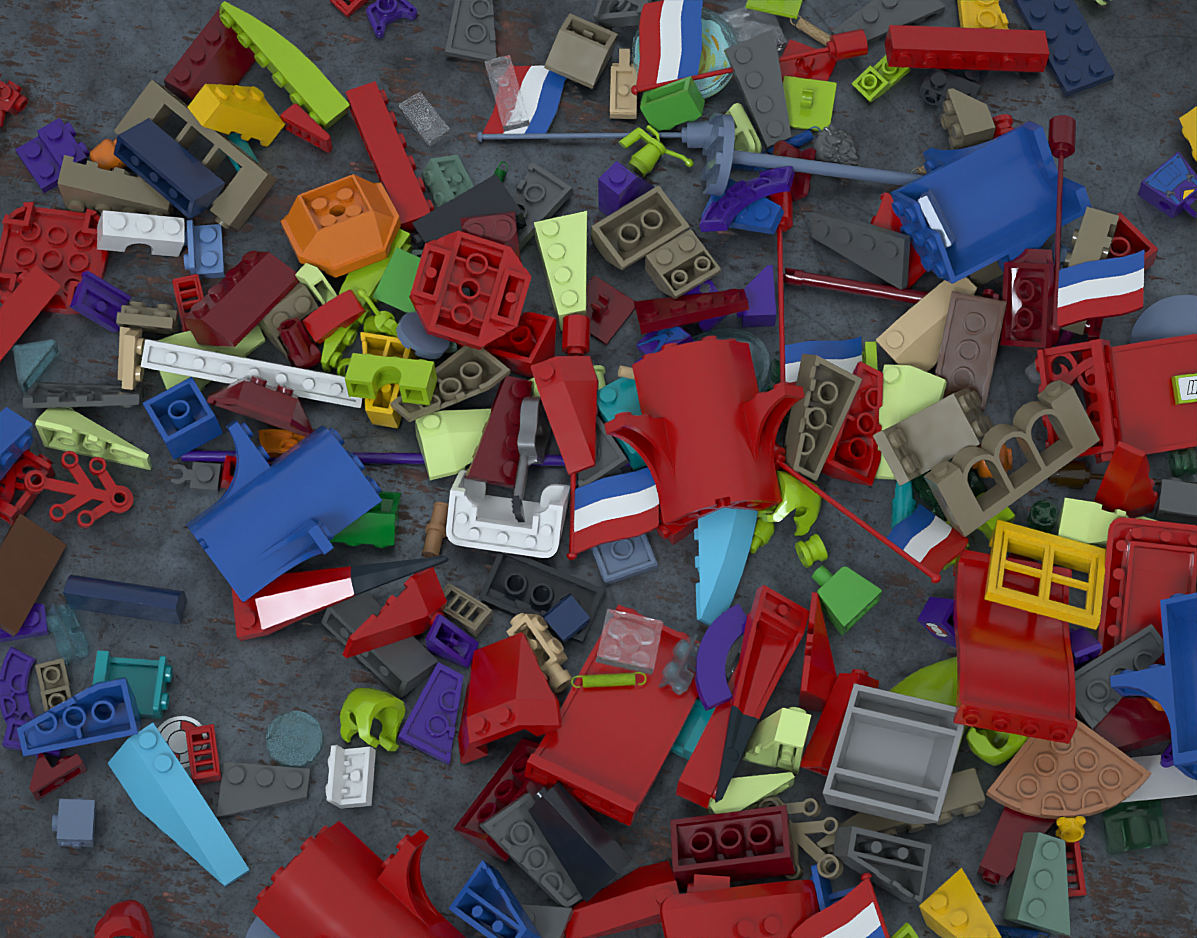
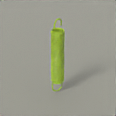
[571,672,647,688]

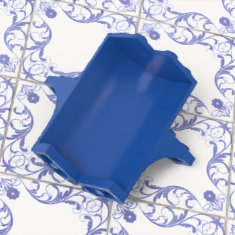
[891,121,1092,284]
[185,420,382,602]
[1110,593,1197,780]

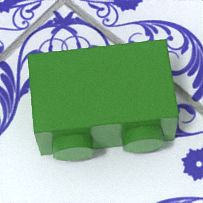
[640,76,705,132]

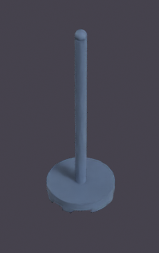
[700,113,924,196]

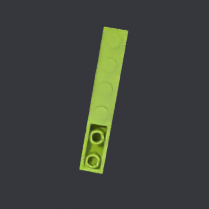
[219,1,350,131]
[321,228,413,373]

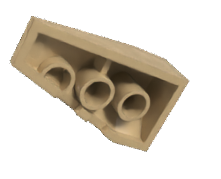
[876,277,977,373]

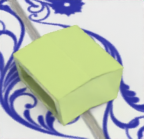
[295,263,337,305]

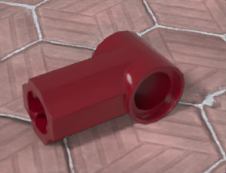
[277,317,322,370]

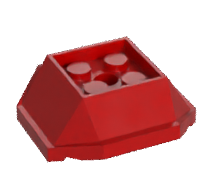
[409,231,532,350]

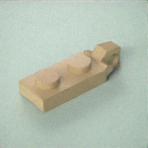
[610,49,637,119]

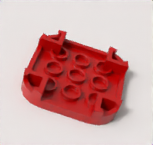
[0,202,110,315]

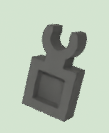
[171,462,222,494]

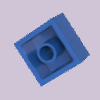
[143,377,223,460]

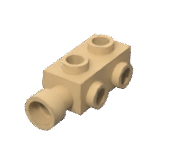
[506,613,574,693]

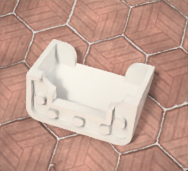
[446,470,570,558]

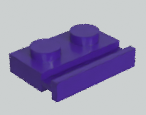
[70,271,131,333]

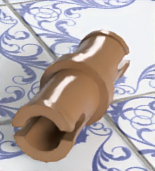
[421,502,449,558]

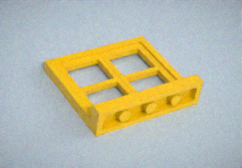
[984,519,1106,630]

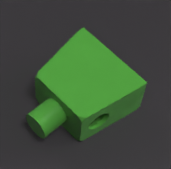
[811,565,882,636]

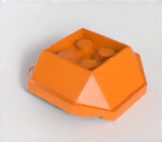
[280,174,401,278]

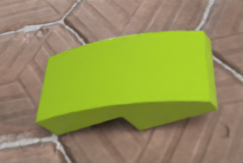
[852,55,910,103]

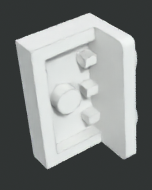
[326,745,376,809]

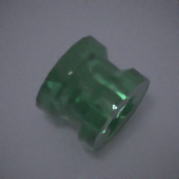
[1168,447,1197,478]
[1028,500,1058,533]

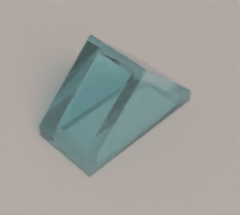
[13,339,60,394]

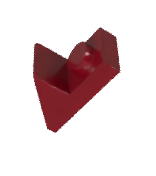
[29,753,87,801]

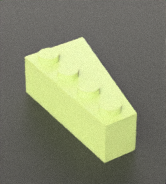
[534,211,588,331]

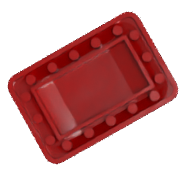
[1097,517,1197,665]
[660,879,820,938]

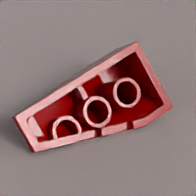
[1093,441,1158,518]
[342,567,447,659]
[564,861,679,938]

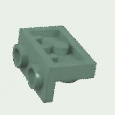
[421,155,474,207]

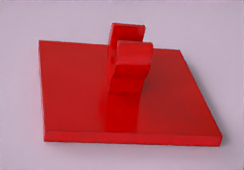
[779,39,837,82]

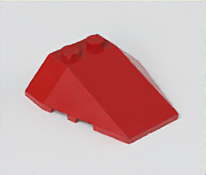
[458,632,562,764]

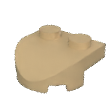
[118,326,145,390]

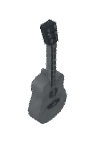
[511,396,552,522]

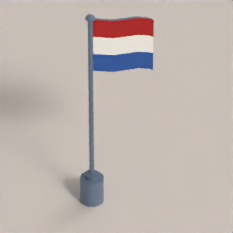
[477,66,713,148]

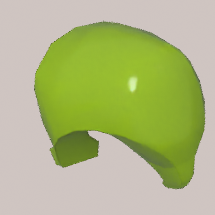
[757,471,822,536]
[340,687,406,751]
[966,727,1029,766]

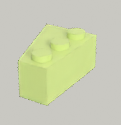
[742,707,811,774]

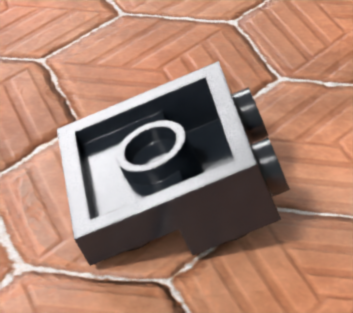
[919,68,989,107]

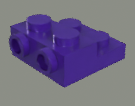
[15,118,90,194]

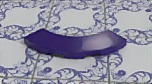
[699,166,795,232]
[695,604,747,711]
[0,647,38,758]

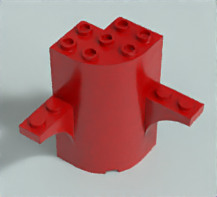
[604,336,805,526]
[252,821,466,938]

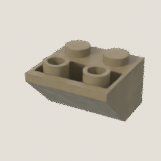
[544,13,618,89]
[940,88,995,150]
[645,229,721,299]
[258,282,319,360]

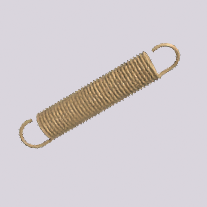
[790,15,830,46]

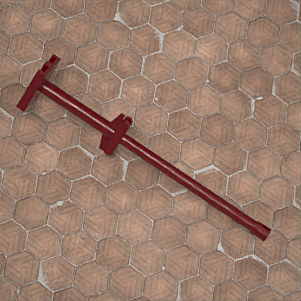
[783,267,1104,351]

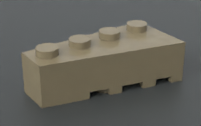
[57,155,175,217]
[1060,207,1119,335]
[783,354,862,481]

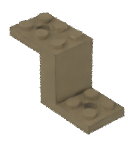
[873,387,994,486]

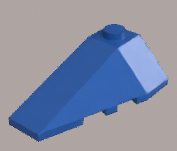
[17,677,142,756]

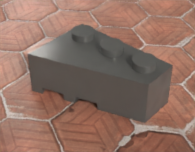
[833,826,932,903]

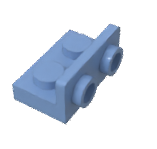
[184,220,225,279]

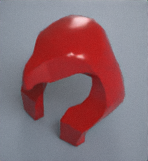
[94,900,155,938]

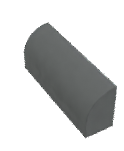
[321,592,438,699]

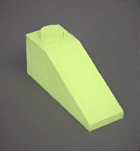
[706,772,795,815]

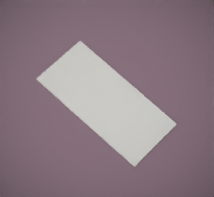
[1122,755,1197,802]

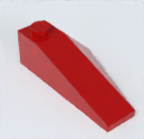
[457,312,557,378]
[531,356,599,475]
[821,361,883,486]
[798,592,837,712]

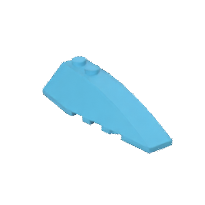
[694,508,758,626]
[108,723,250,887]

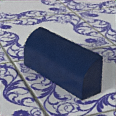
[114,118,225,219]
[63,574,187,625]

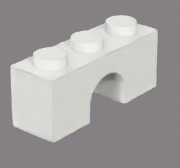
[97,210,184,257]

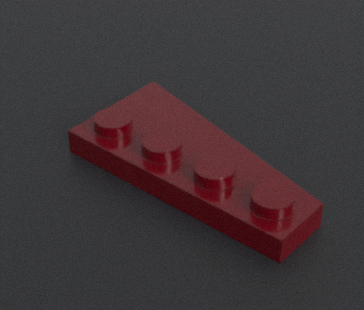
[634,289,749,334]
[464,376,532,489]

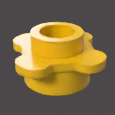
[1055,816,1086,842]

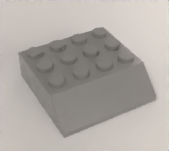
[823,684,965,824]

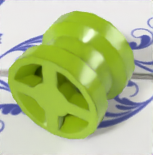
[795,534,828,568]

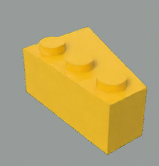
[187,84,285,147]
[360,332,419,428]
[919,868,1002,938]

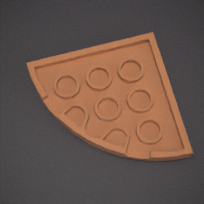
[986,718,1152,819]

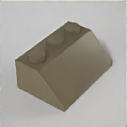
[591,185,690,270]

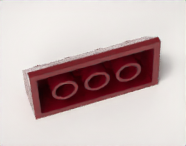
[164,8,256,106]
[183,251,300,347]
[453,738,550,862]
[670,805,796,888]

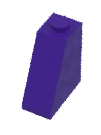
[598,161,654,216]

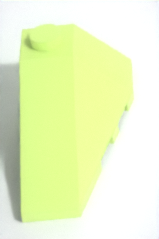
[874,365,947,480]
[1056,498,1157,549]

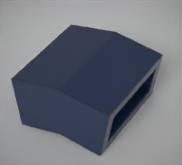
[543,593,592,643]

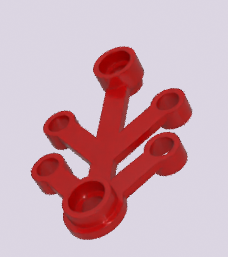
[24,451,133,529]

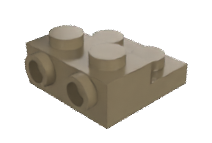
[116,301,179,335]

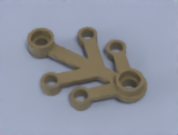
[758,796,843,881]

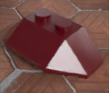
[207,375,315,437]

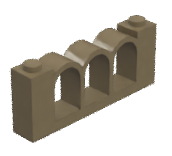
[114,80,278,230]
[924,380,1100,537]

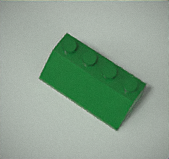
[329,491,401,548]

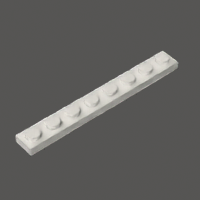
[141,339,362,408]

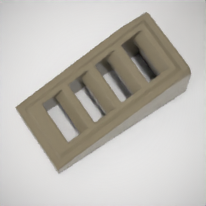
[443,582,493,638]

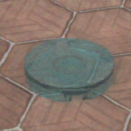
[265,711,323,768]

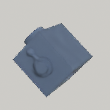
[52,798,96,848]

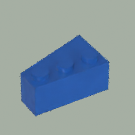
[0,407,33,481]
[449,860,542,938]

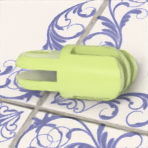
[725,103,762,153]

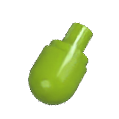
[749,517,775,553]

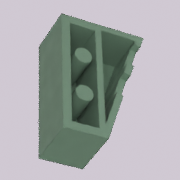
[1003,832,1071,936]

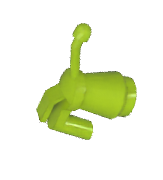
[618,125,694,177]
[358,289,398,338]

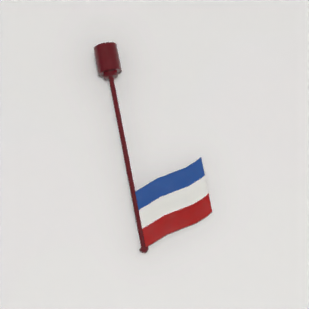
[1048,115,1144,333]

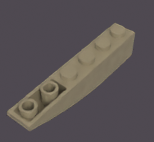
[816,768,986,855]

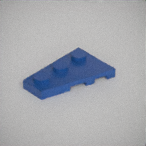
[701,178,784,235]

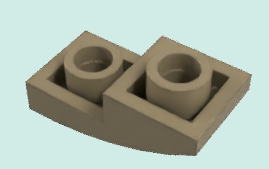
[35,658,72,712]

